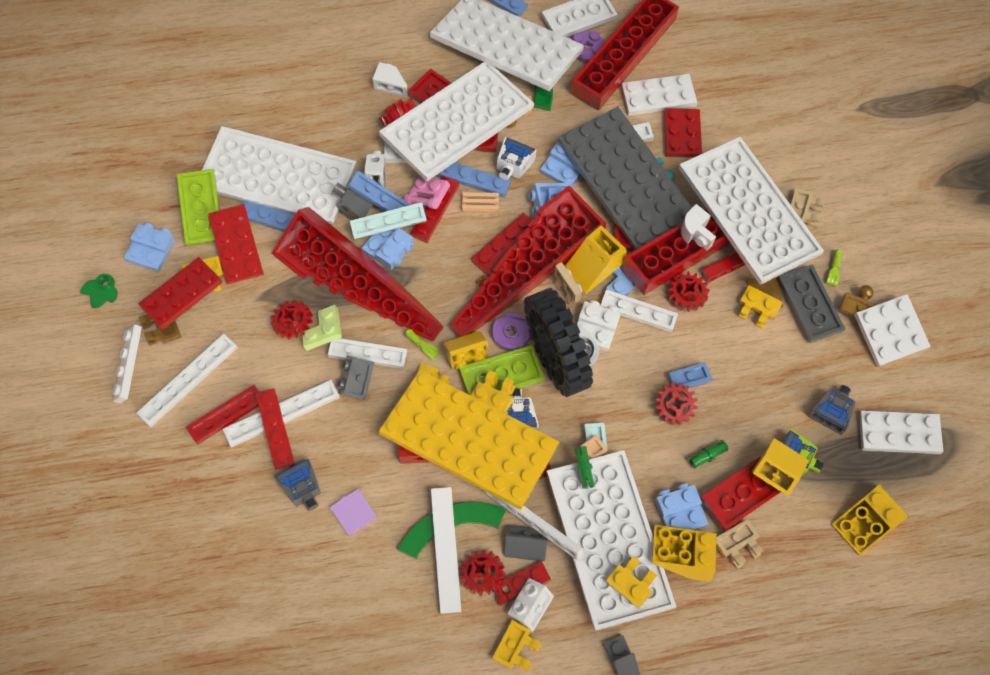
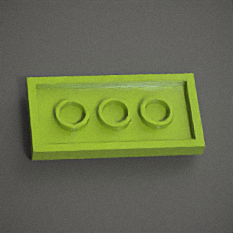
[177,169,220,246]
[459,345,545,395]

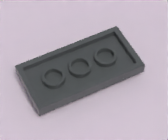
[777,264,845,343]

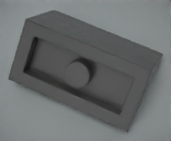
[504,525,547,561]

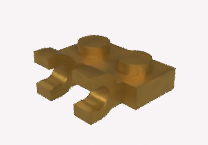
[139,315,182,346]

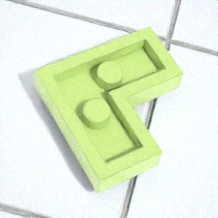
[302,305,342,351]

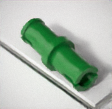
[688,440,729,469]
[574,446,595,489]

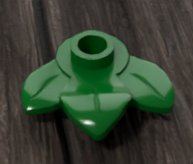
[80,274,118,308]

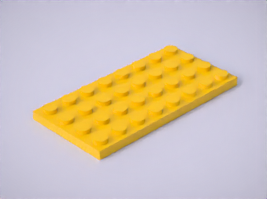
[379,370,559,510]

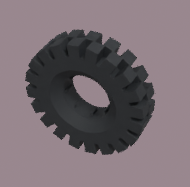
[524,288,593,397]

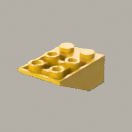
[565,226,627,294]
[832,484,909,556]
[652,525,716,582]

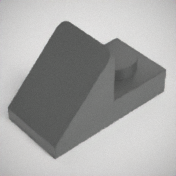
[603,635,640,675]

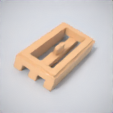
[462,192,499,212]

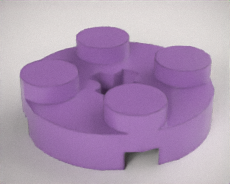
[573,31,605,64]
[492,313,530,351]

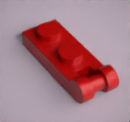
[491,561,551,605]

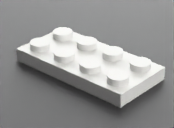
[542,0,618,37]
[621,74,697,116]
[859,411,943,454]

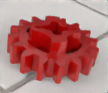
[379,99,416,126]
[668,271,710,312]
[271,299,313,340]
[654,382,698,425]
[459,550,505,596]

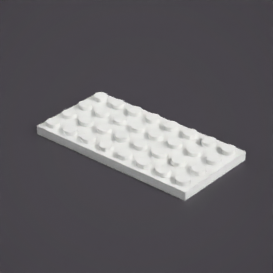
[430,0,584,91]
[379,62,534,182]
[202,126,357,225]
[678,137,824,285]
[547,450,676,631]

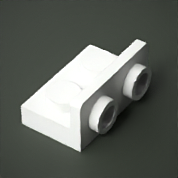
[508,578,554,632]

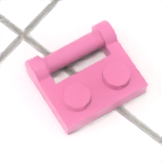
[404,177,450,209]

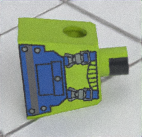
[782,429,824,476]

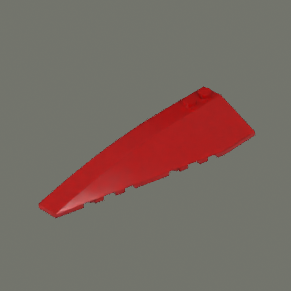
[450,185,606,337]
[272,207,444,342]

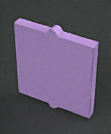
[330,489,377,536]

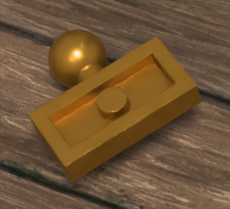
[839,285,876,318]

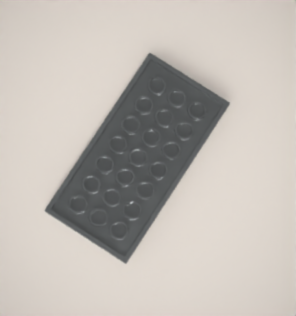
[557,106,692,250]

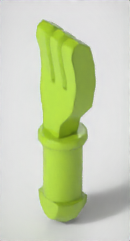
[826,249,843,287]
[405,329,440,361]

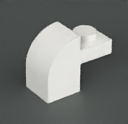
[681,204,716,250]

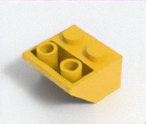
[444,331,488,370]
[752,438,809,496]

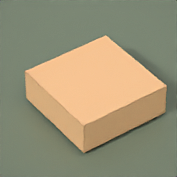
[580,435,608,459]

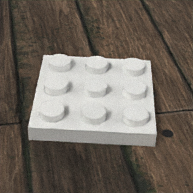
[854,294,931,367]

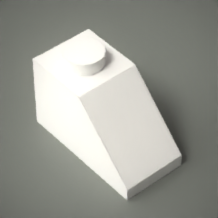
[373,62,408,98]

